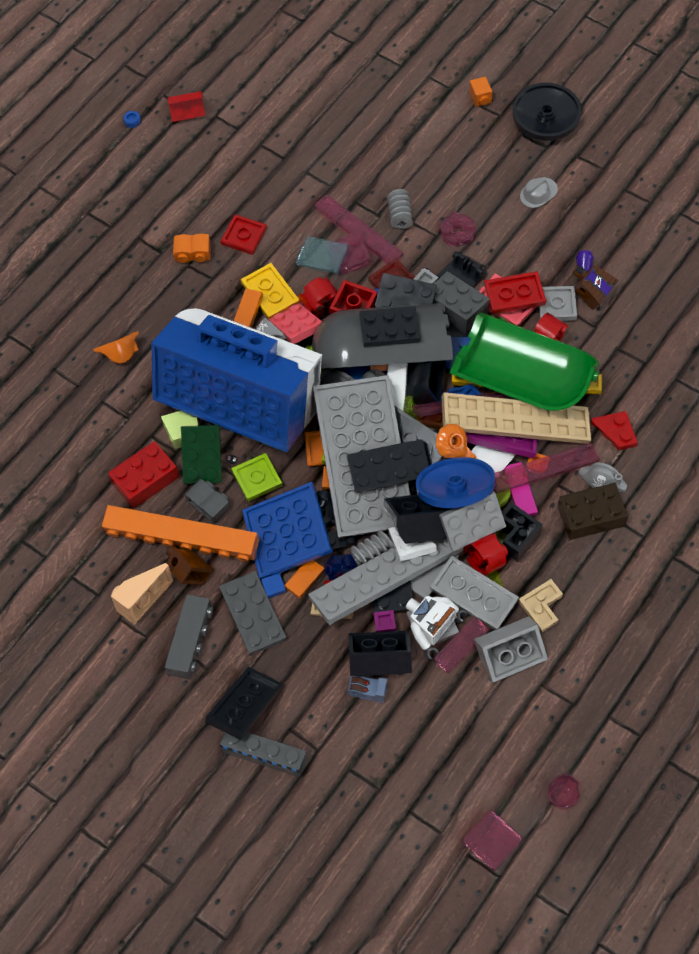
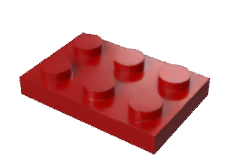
[484,271,546,314]

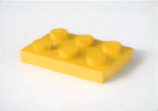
[241,263,300,320]

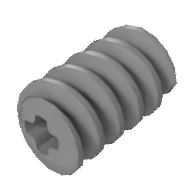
[388,189,413,229]
[350,531,395,566]

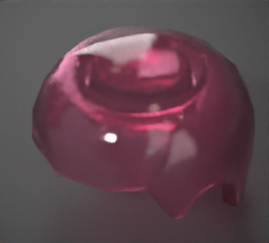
[548,774,580,809]

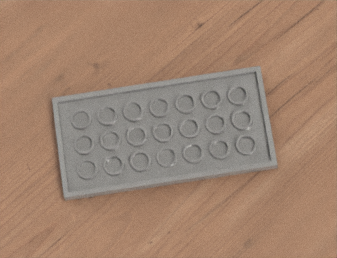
[313,375,410,538]

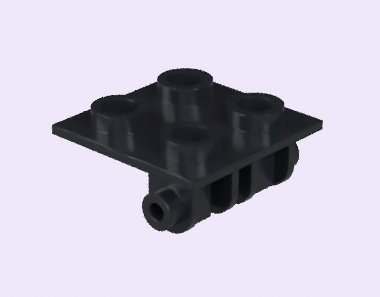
[437,251,487,287]

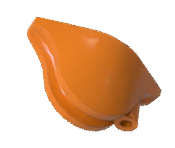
[93,331,139,364]

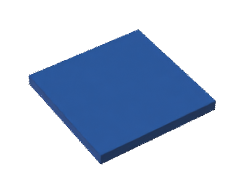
[242,482,333,579]

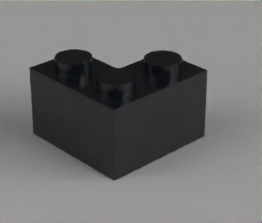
[502,502,543,562]

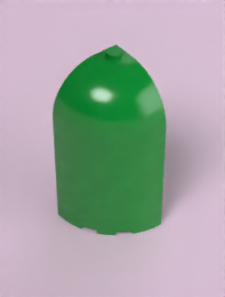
[450,312,600,411]

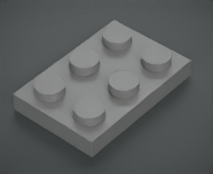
[439,491,506,551]

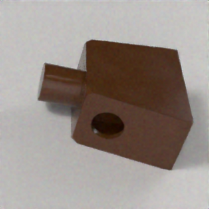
[166,546,214,585]

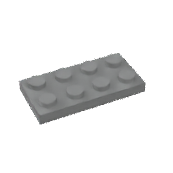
[430,555,519,630]

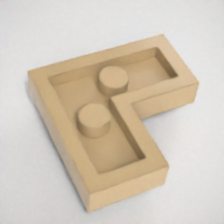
[518,579,563,633]

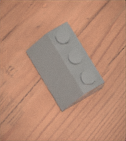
[474,616,548,683]

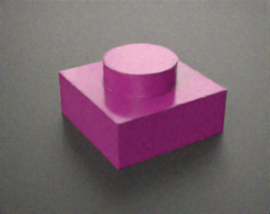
[374,610,396,632]

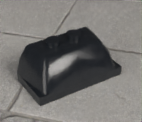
[384,494,452,544]

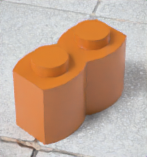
[173,234,211,263]

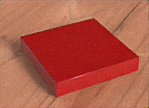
[220,214,267,255]

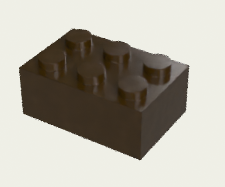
[557,483,628,540]

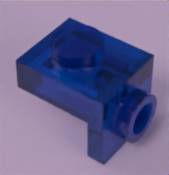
[324,554,357,581]

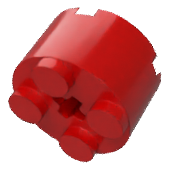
[298,276,338,319]
[534,312,568,342]
[463,533,508,576]

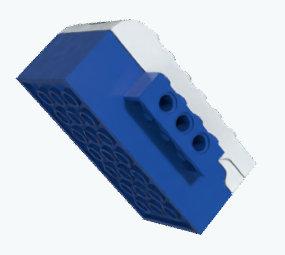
[151,308,322,452]

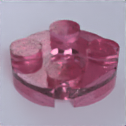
[440,212,475,247]

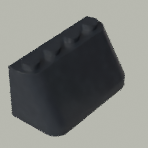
[406,360,447,409]

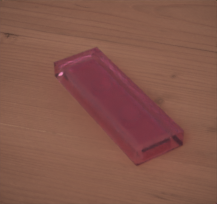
[434,617,489,674]

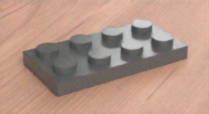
[219,571,287,656]

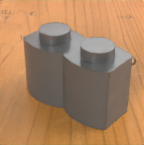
[185,479,229,523]

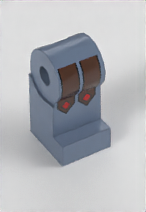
[347,676,387,703]

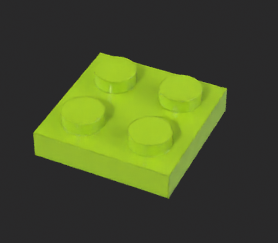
[231,453,282,502]

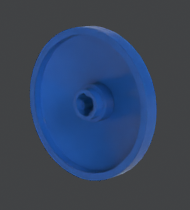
[416,457,496,508]

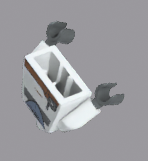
[406,596,468,660]

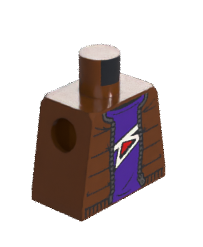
[573,265,619,310]

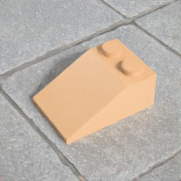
[111,563,173,625]

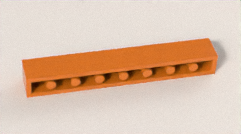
[102,505,260,562]

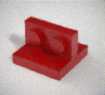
[168,91,206,122]

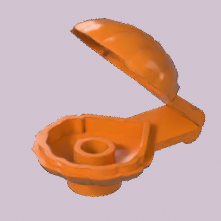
[436,424,476,460]

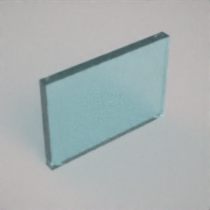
[296,236,349,274]

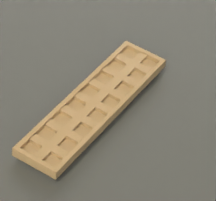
[442,393,591,444]

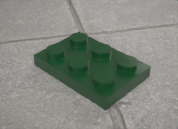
[181,425,222,484]

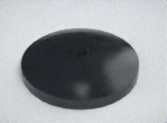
[512,83,581,141]

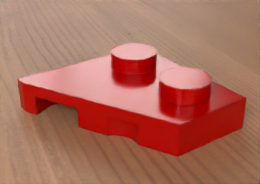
[590,411,638,450]

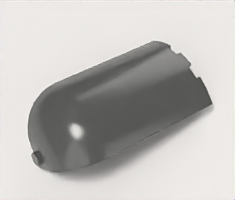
[312,303,453,368]

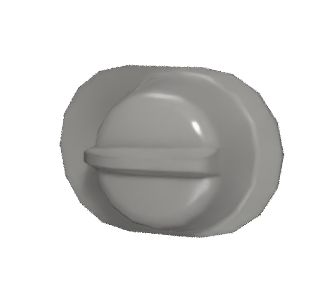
[520,177,558,208]

